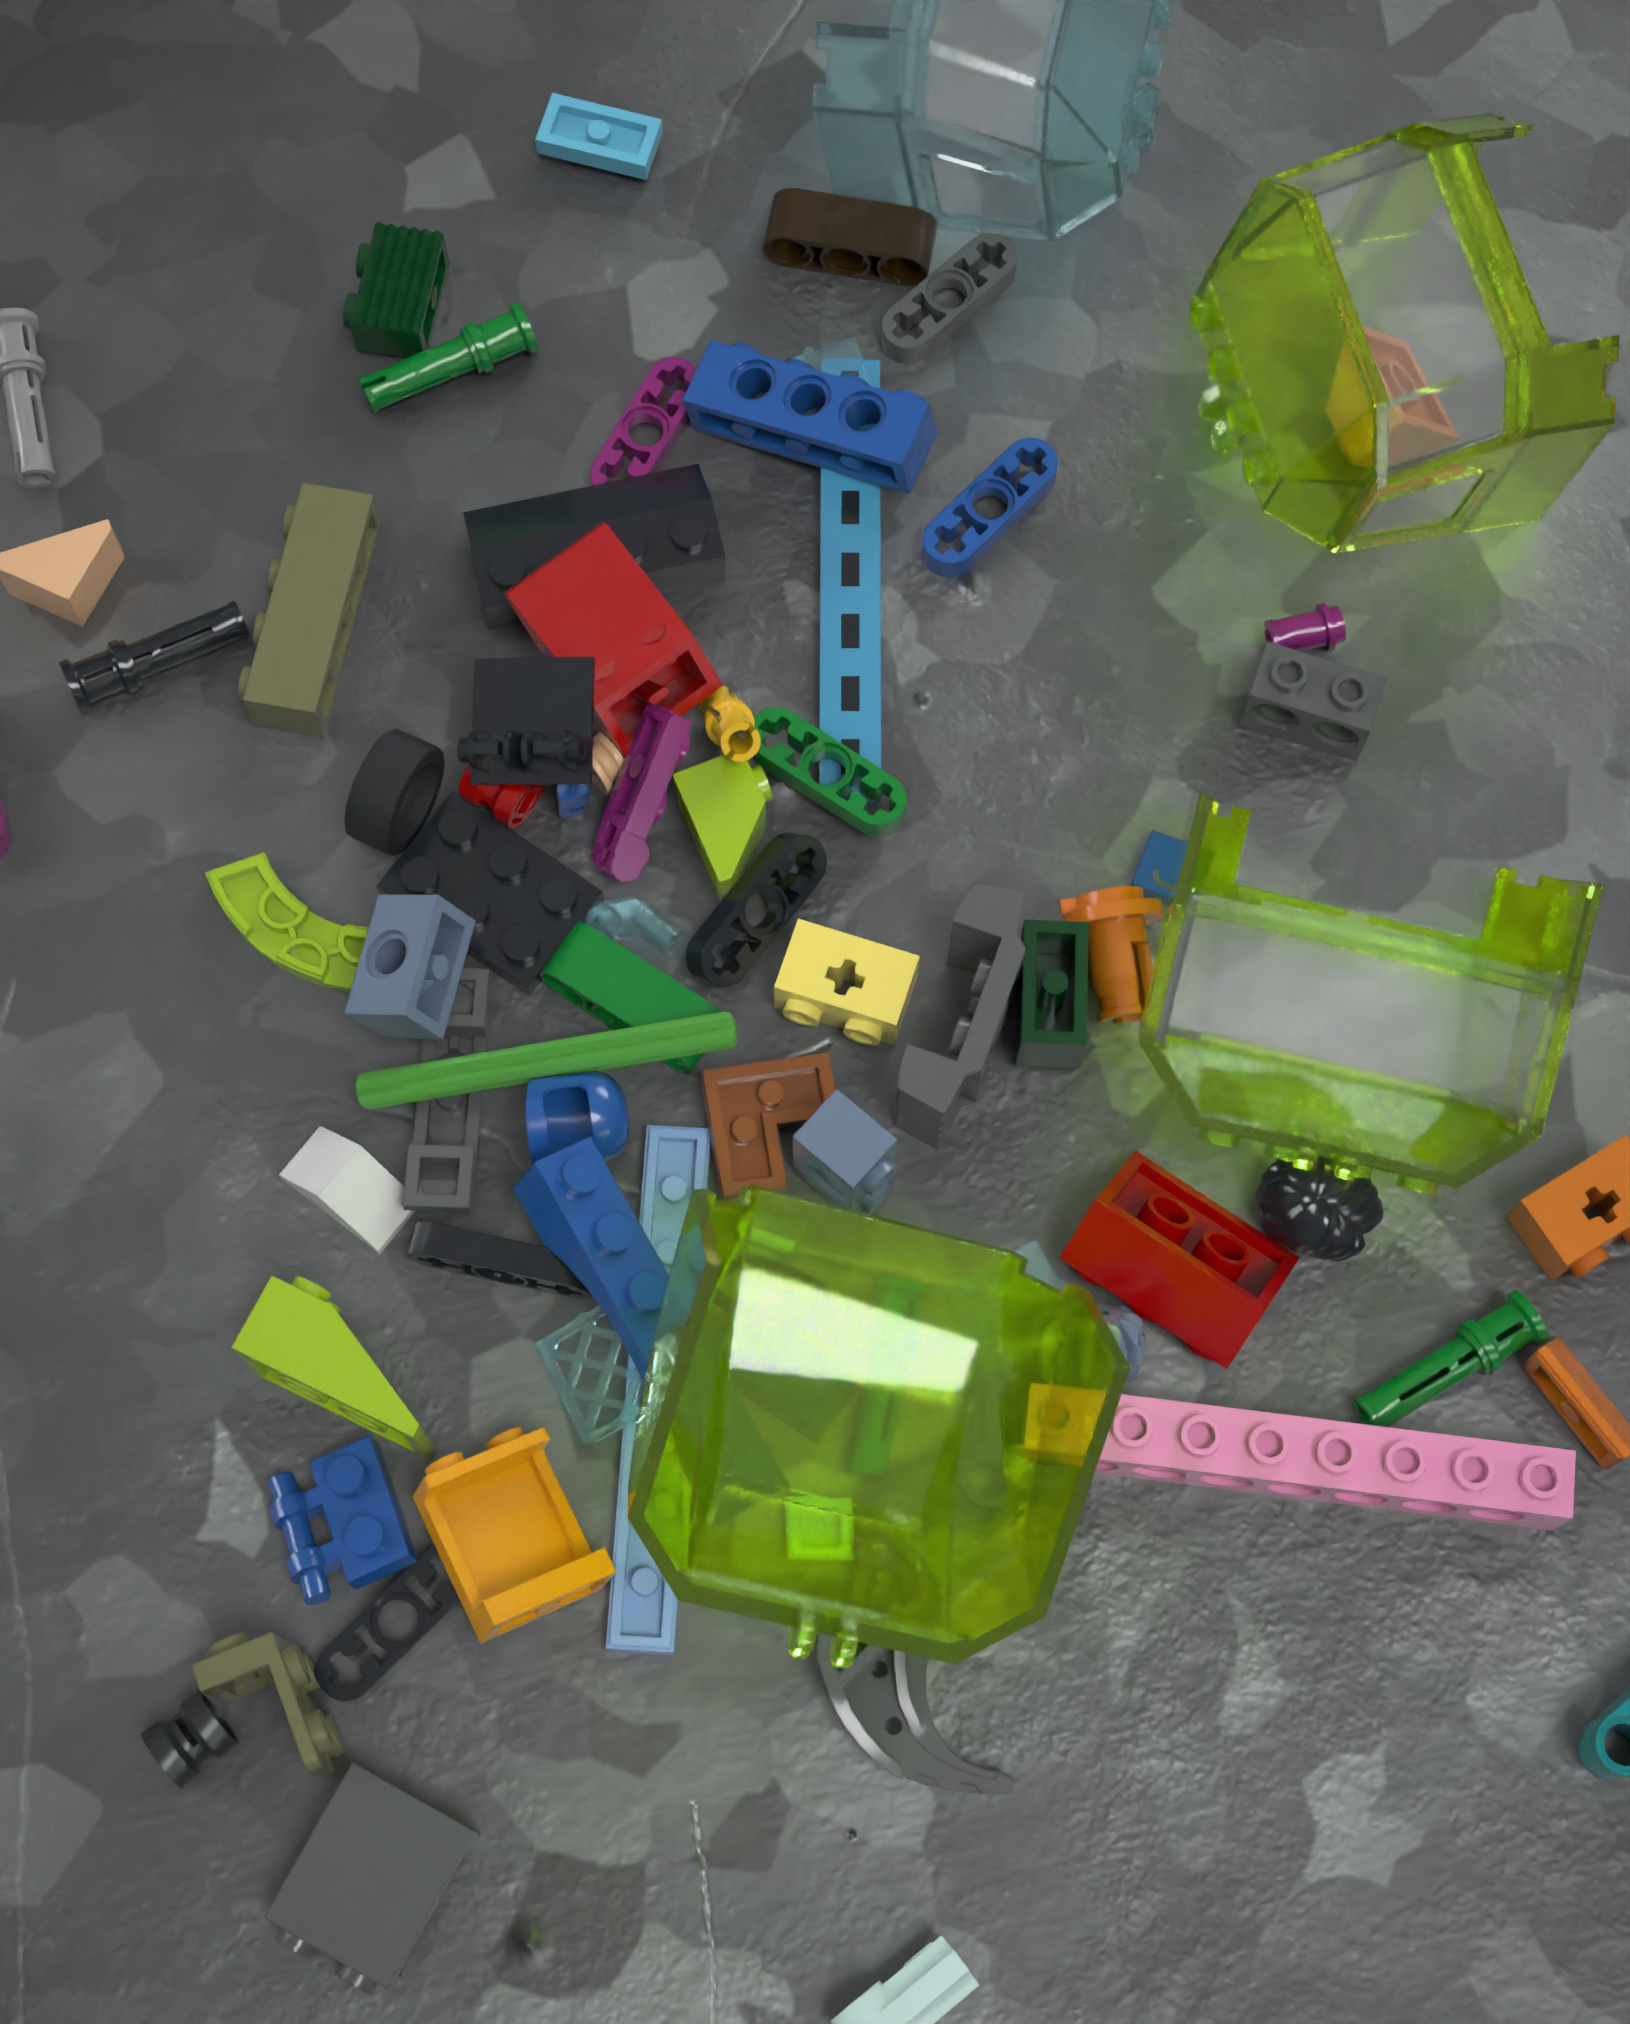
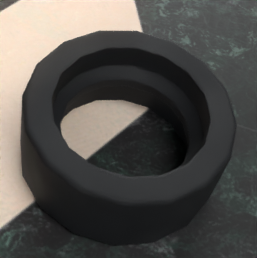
[344,728,445,856]

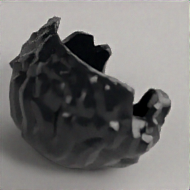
[1256,1144,1384,1262]

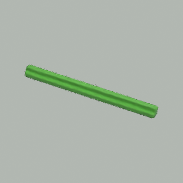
[356,1011,738,1110]

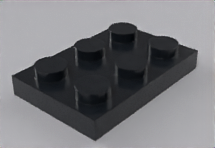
[377,791,604,996]

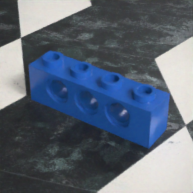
[682,340,937,494]

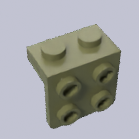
[191,1632,345,1779]

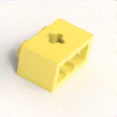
[774,919,920,1046]

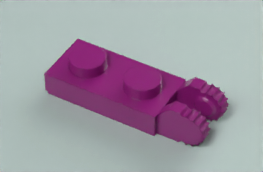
[590,703,693,884]

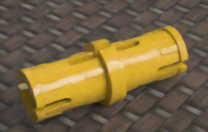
[699,685,761,762]

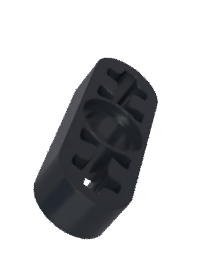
[686,833,827,987]
[407,1222,592,1299]
[316,1544,463,1704]

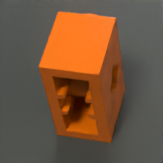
[1505,1134,1630,1281]

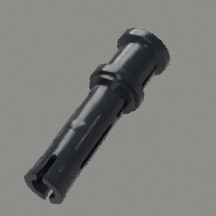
[59,601,250,714]

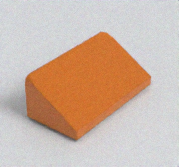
[1522,1338,1630,1470]

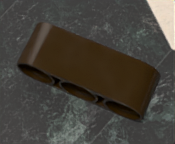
[762,188,938,286]

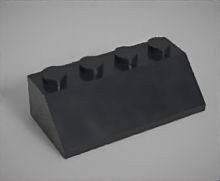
[463,464,725,629]

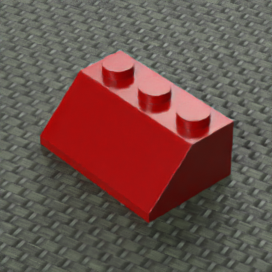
[1060,1151,1300,1369]

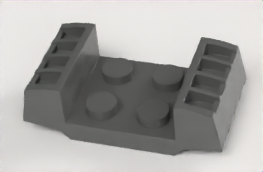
[894,883,1026,1150]

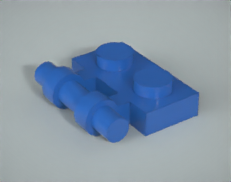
[268,1435,418,1605]

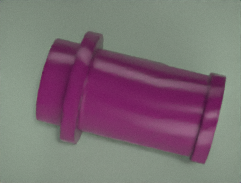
[1264,603,1346,651]

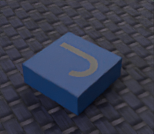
[1130,830,1211,913]

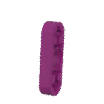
[590,357,697,486]

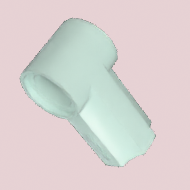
[830,1935,979,2024]

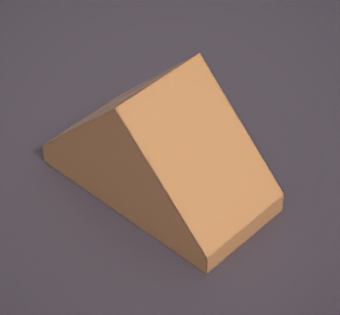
[0,519,125,627]

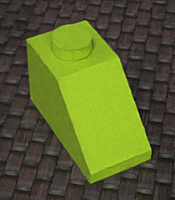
[672,753,773,902]

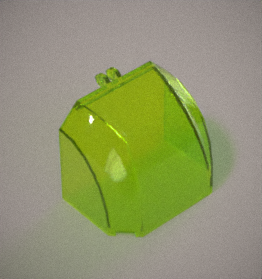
[628,1185,1131,1669]

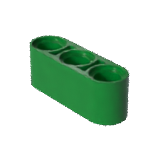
[539,922,720,1074]

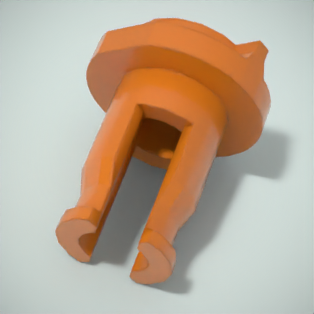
[1059,886,1164,1024]

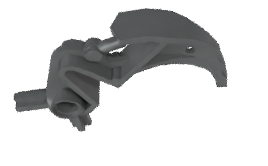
[817,1381,1092,1794]

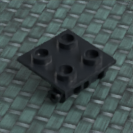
[457,657,595,785]

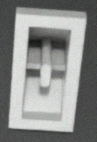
[279,1126,415,1254]

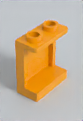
[412,1427,617,1644]

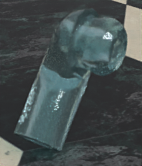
[586,896,683,955]

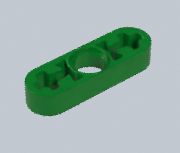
[752,707,907,837]

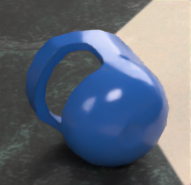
[526,1071,630,1163]

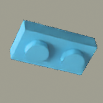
[535,93,663,180]

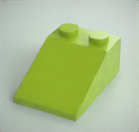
[231,1276,436,1461]

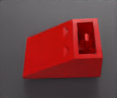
[504,522,723,757]

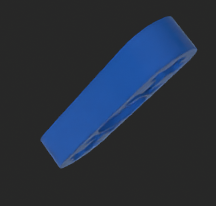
[922,438,1058,577]

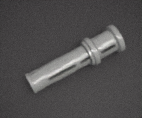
[0,307,56,488]

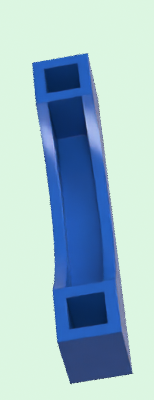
[513,1136,789,1537]

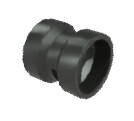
[141,1689,239,1789]

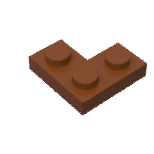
[700,1052,835,1201]

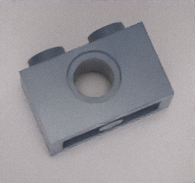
[344,895,476,1040]
[793,1089,898,1222]

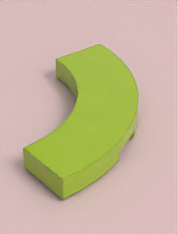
[205,852,368,992]

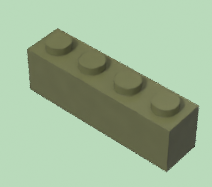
[238,482,382,738]

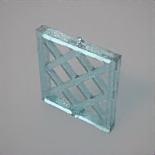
[535,1306,654,1448]

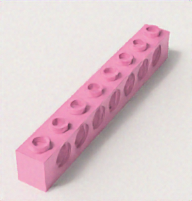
[1022,1383,1576,1531]

